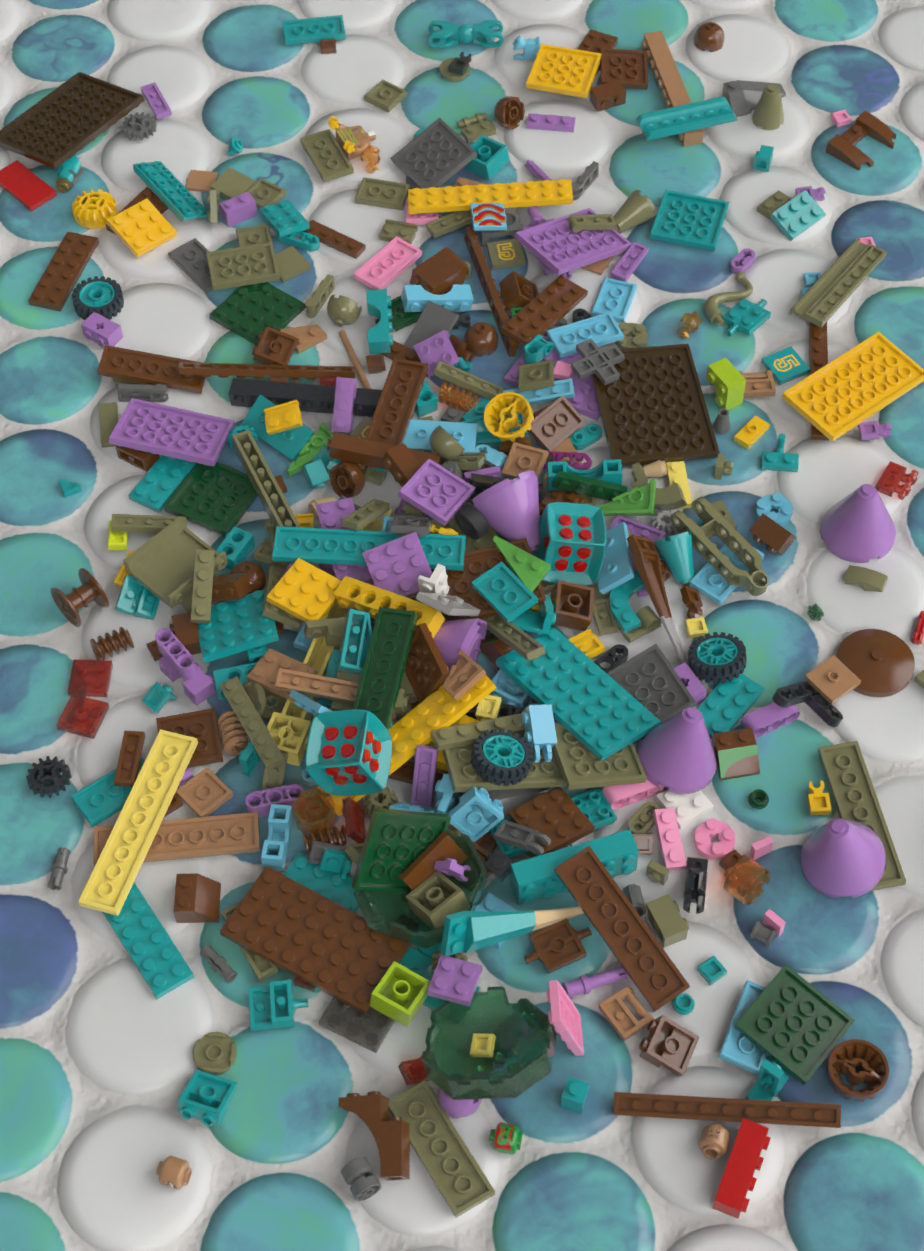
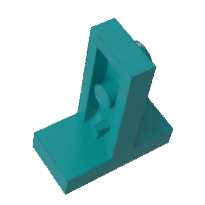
[745,1059,789,1101]

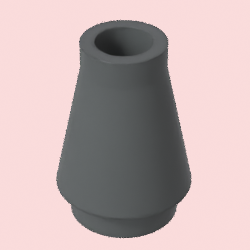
[713,408,731,434]

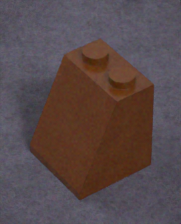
[410,247,468,295]

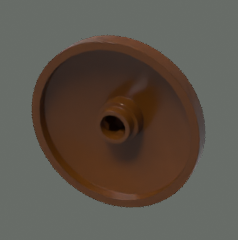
[836,629,915,697]

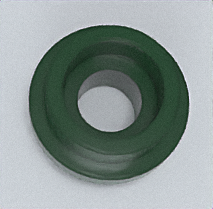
[748,789,769,809]

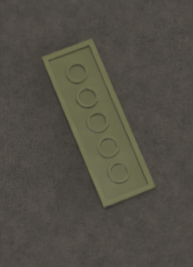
[389,1080,495,1218]

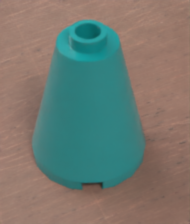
[654,530,694,584]

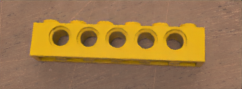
[333,576,445,638]

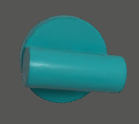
[228,137,243,156]

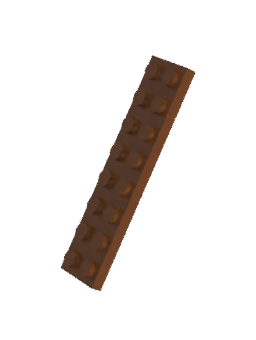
[554,846,690,1012]

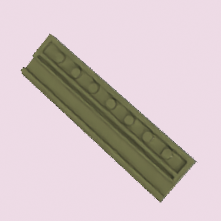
[790,238,887,327]

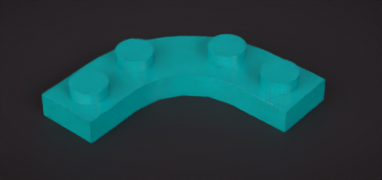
[609,570,645,633]

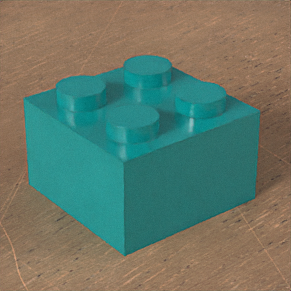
[465,135,510,180]

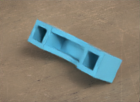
[401,284,474,312]

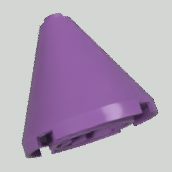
[469,470,540,553]
[820,484,896,563]
[433,618,487,684]
[637,707,717,794]
[801,818,886,899]

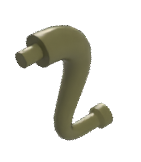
[704,272,753,326]

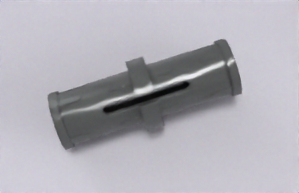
[48,847,71,890]
[200,945,238,983]

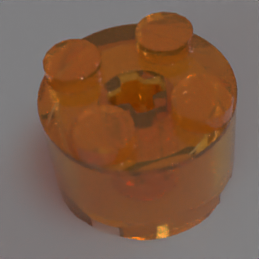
[293,789,336,837]
[723,854,771,905]

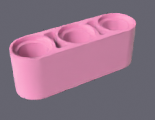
[602,779,664,810]

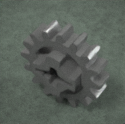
[122,112,157,141]

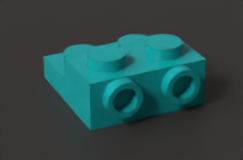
[178,1069,237,1126]

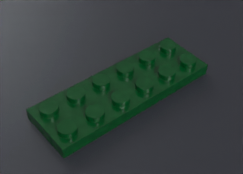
[353,607,418,728]

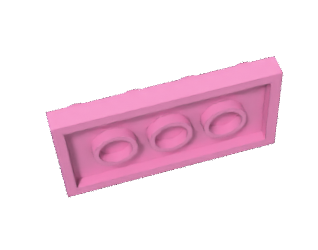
[353,236,422,290]
[546,980,584,1056]

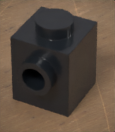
[484,849,514,882]

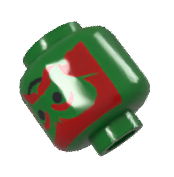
[489,1122,523,1155]

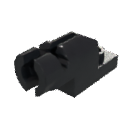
[683,857,708,914]

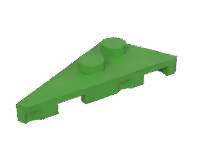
[287,423,333,477]
[596,480,656,516]
[493,535,551,592]

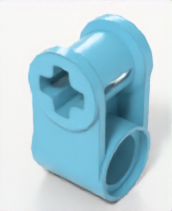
[475,444,508,472]

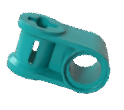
[523,334,554,364]

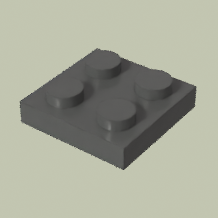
[391,514,433,537]

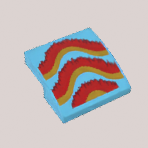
[470,203,507,231]

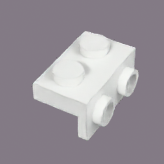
[417,564,449,594]

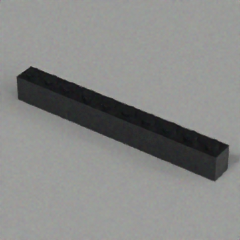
[229,378,382,417]

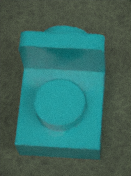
[142,682,177,714]
[319,847,352,879]

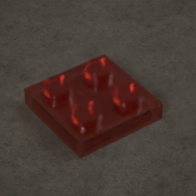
[67,660,113,697]
[56,694,109,739]

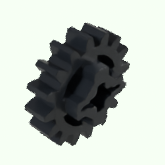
[26,756,72,798]

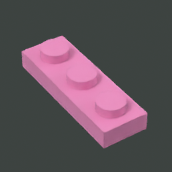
[653,808,686,870]

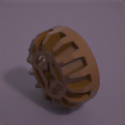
[826,1039,889,1102]

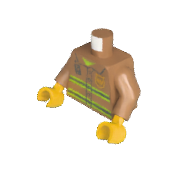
[328,117,376,161]

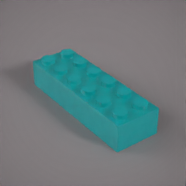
[511,829,639,905]

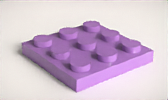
[398,459,475,526]
[362,532,432,597]

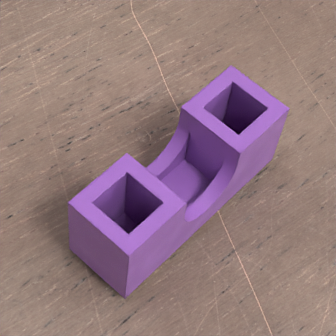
[332,377,357,433]
[158,656,215,706]

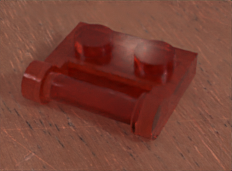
[342,797,366,844]

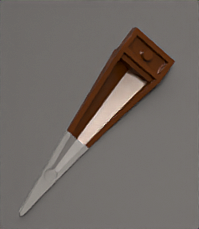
[627,535,689,666]

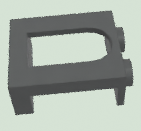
[478,208,524,247]

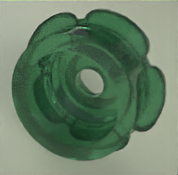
[807,603,824,621]

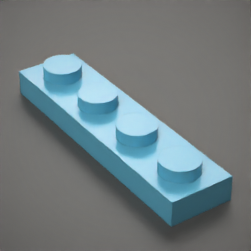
[503,378,575,405]

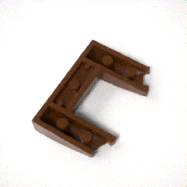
[826,110,896,170]

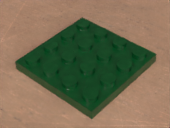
[209,282,306,346]
[164,462,258,536]
[352,808,451,893]
[734,964,855,1085]

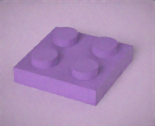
[427,955,482,1006]

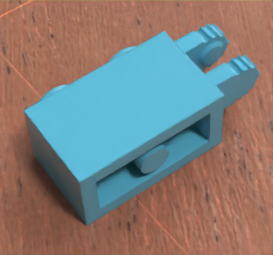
[521,705,557,762]

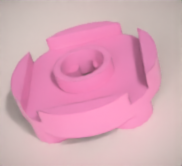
[694,818,736,860]

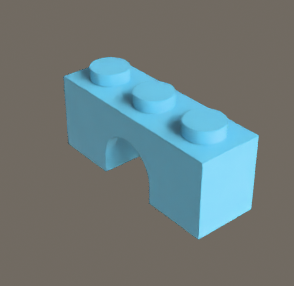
[261,804,293,872]

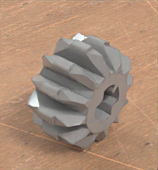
[650,509,679,537]

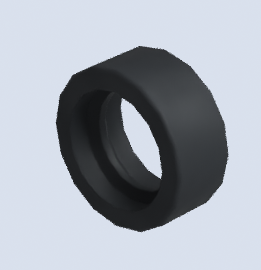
[454,504,489,540]

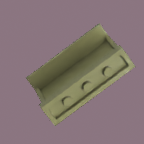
[123,516,228,609]

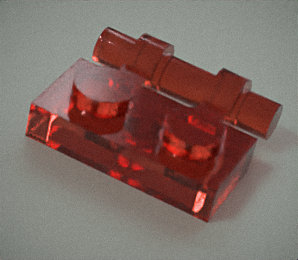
[875,461,919,500]

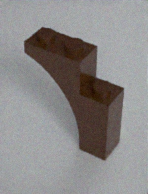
[338,1091,410,1181]

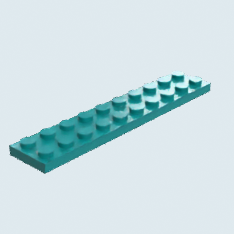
[272,526,466,571]

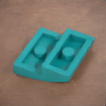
[114,575,160,620]

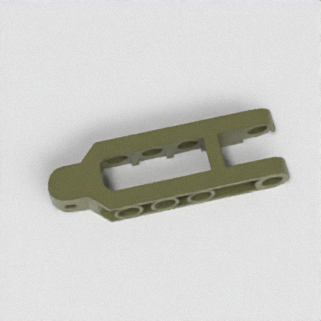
[671,497,769,596]

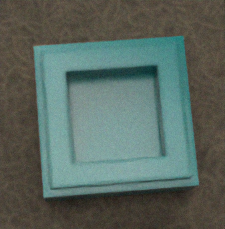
[697,955,727,986]

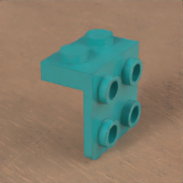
[511,595,556,635]

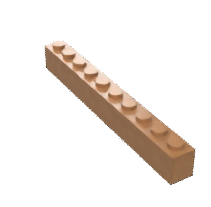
[641,31,703,147]

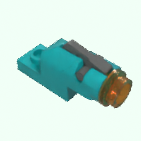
[56,154,84,193]

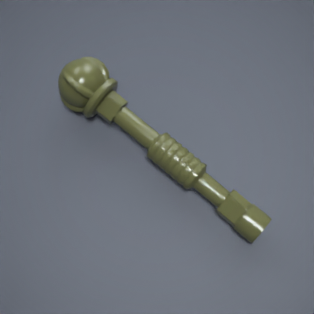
[263,518,276,548]

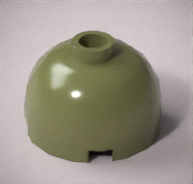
[327,295,362,327]
[429,425,465,460]

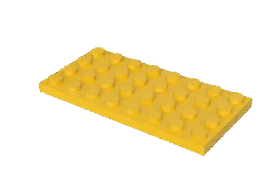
[782,332,924,442]

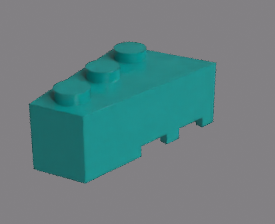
[336,609,372,675]

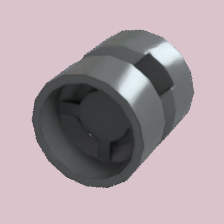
[341,1157,382,1202]

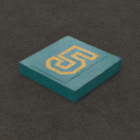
[761,346,810,385]

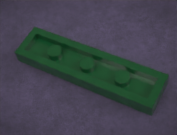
[552,470,627,501]

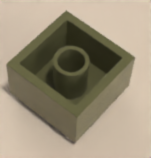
[405,871,470,933]

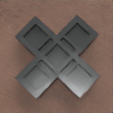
[570,339,625,385]

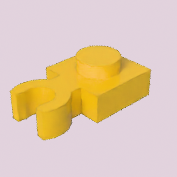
[807,781,832,816]

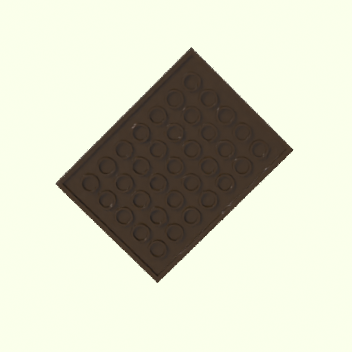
[0,72,144,169]
[590,344,720,467]

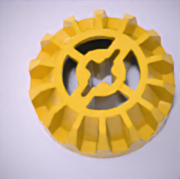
[72,189,118,229]
[484,392,534,442]

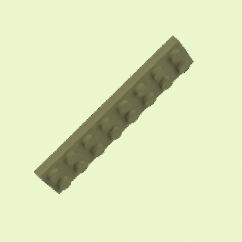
[818,741,906,891]

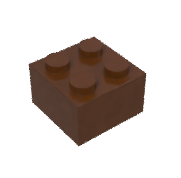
[551,580,594,631]

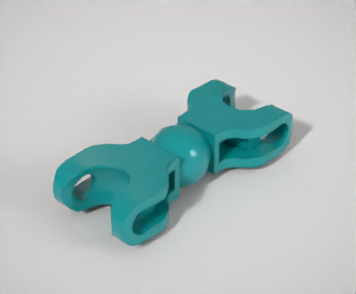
[428,20,503,48]

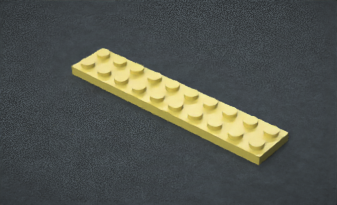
[78,729,198,916]

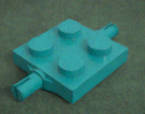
[722,298,771,337]

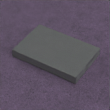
[404,301,459,351]

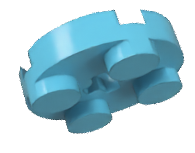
[756,493,793,527]

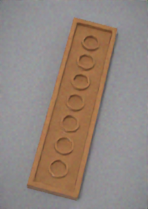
[94,812,260,866]

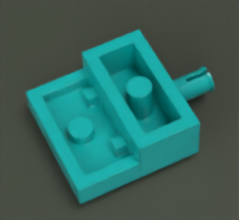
[248,980,309,1031]

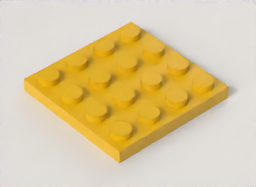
[526,44,601,98]

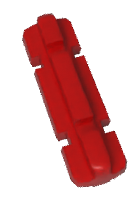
[911,611,924,645]

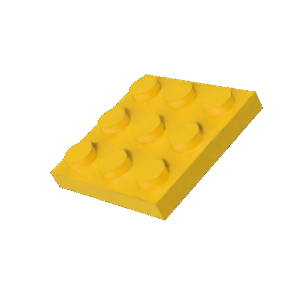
[107,199,177,258]
[266,558,341,622]

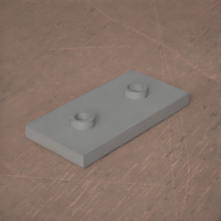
[416,592,481,617]

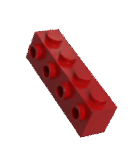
[712,1118,771,1219]

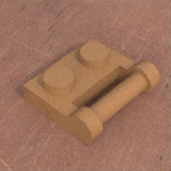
[739,370,776,398]
[598,986,655,1041]

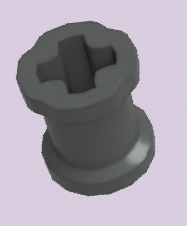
[749,921,777,948]

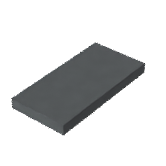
[168,238,213,294]

